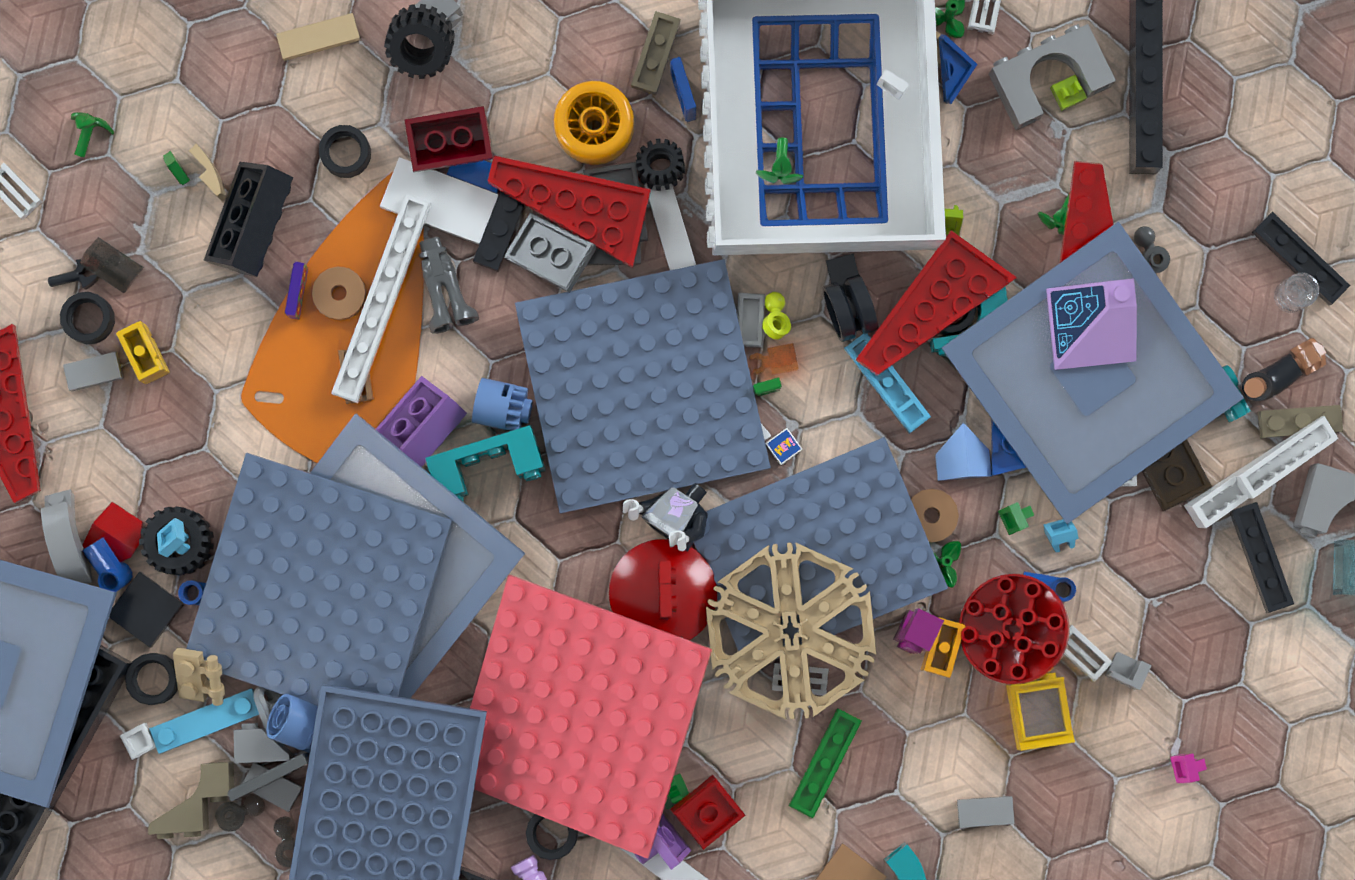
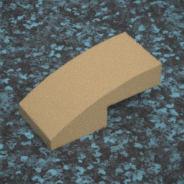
[189,144,226,201]

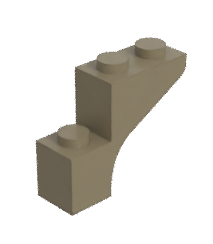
[148,761,235,839]

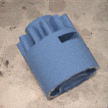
[472,378,533,431]
[266,694,318,753]

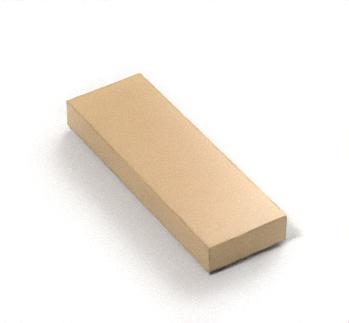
[276,13,361,61]

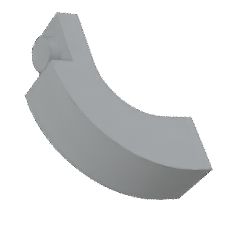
[41,489,92,584]

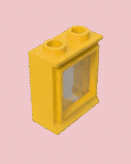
[1006,672,1075,751]

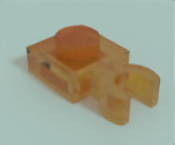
[749,343,799,375]

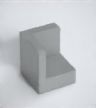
[1105,652,1151,690]

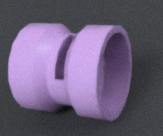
[511,854,547,880]

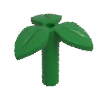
[935,0,965,38]
[71,112,114,157]
[756,137,803,184]
[1037,192,1070,235]
[933,541,961,588]

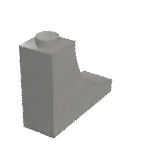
[1293,463,1355,537]

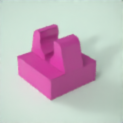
[1170,753,1207,783]

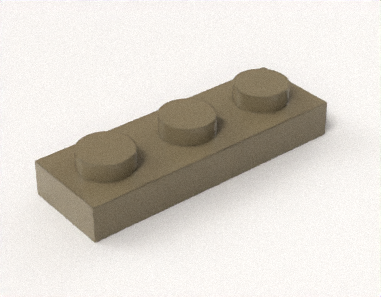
[631,11,681,95]
[1258,405,1343,439]

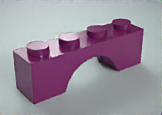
[893,608,944,654]

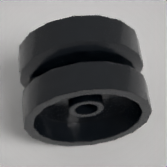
[822,274,878,342]

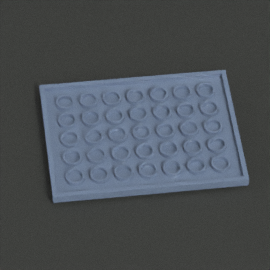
[694,437,948,659]
[289,684,487,880]

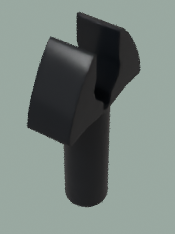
[48,259,100,290]

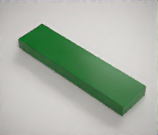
[788,708,862,818]

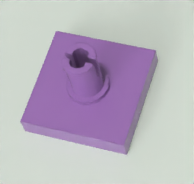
[635,813,691,870]

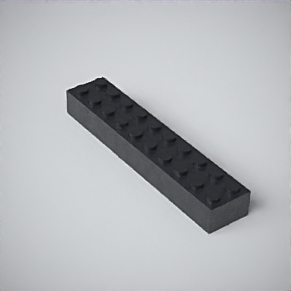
[0,645,132,880]

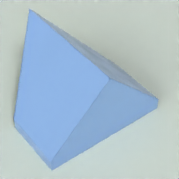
[935,423,992,481]

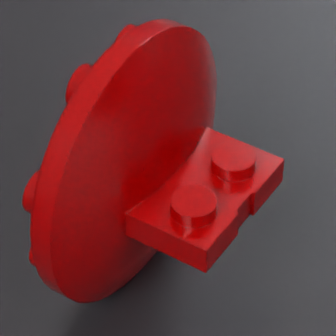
[609,539,717,641]
[959,574,1070,685]

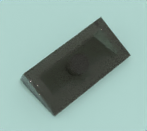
[80,237,144,293]

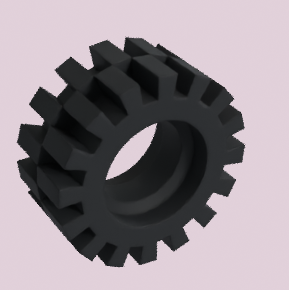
[636,139,685,191]

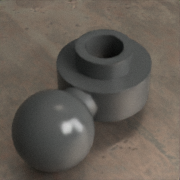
[1134,226,1170,273]

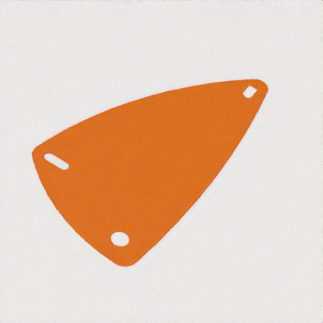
[241,171,424,463]

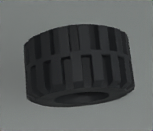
[384,4,455,79]
[139,506,214,576]

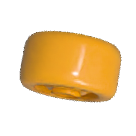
[554,81,634,165]

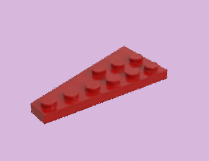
[488,156,651,268]
[1060,161,1114,263]
[856,230,1017,376]
[0,324,41,504]

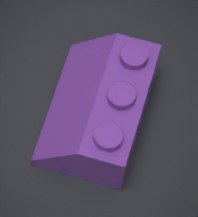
[376,376,467,467]

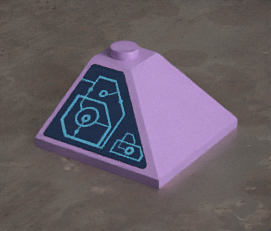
[1046,279,1137,370]

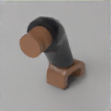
[1242,338,1327,401]

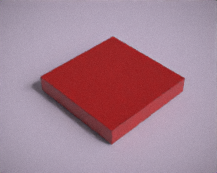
[670,775,746,850]

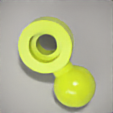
[763,292,791,339]

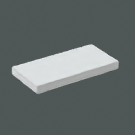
[380,157,499,245]

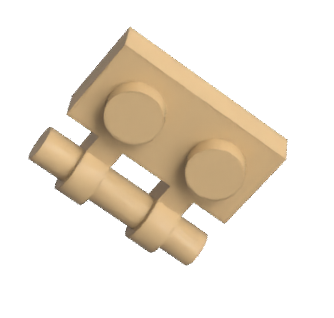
[173,648,225,706]

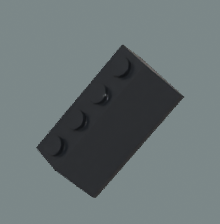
[204,162,293,277]

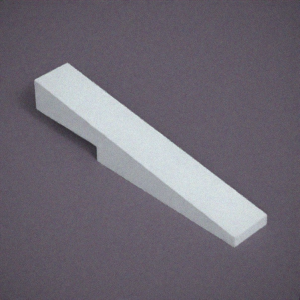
[1184,416,1339,528]

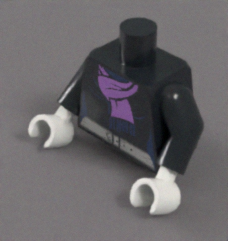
[623,483,708,552]

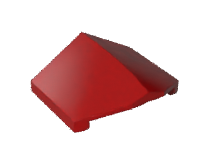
[82,502,143,562]

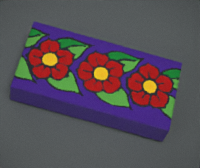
[285,262,308,320]

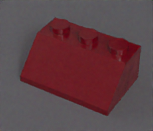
[404,106,493,173]

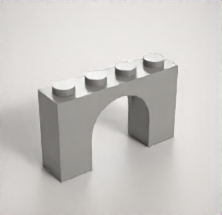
[989,24,1116,130]

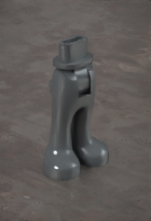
[419,237,479,334]

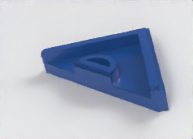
[938,34,977,104]

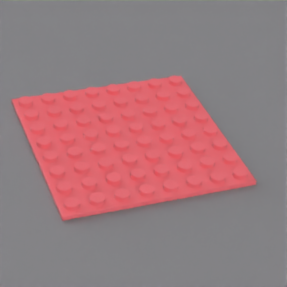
[470,575,712,859]

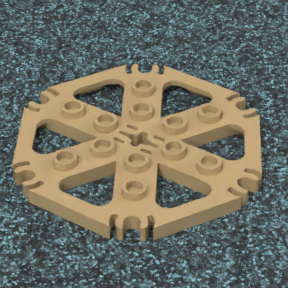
[706,542,877,720]

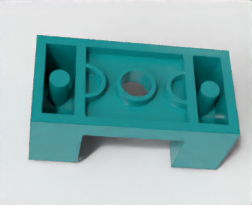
[425,425,546,502]

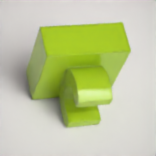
[1050,75,1087,111]
[944,205,963,235]

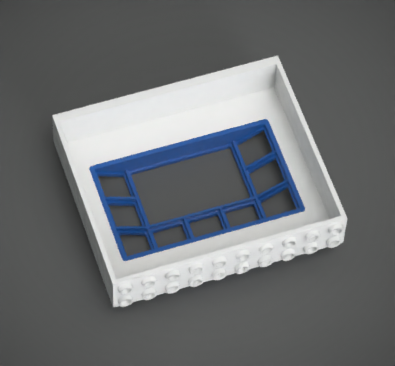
[698,0,946,255]

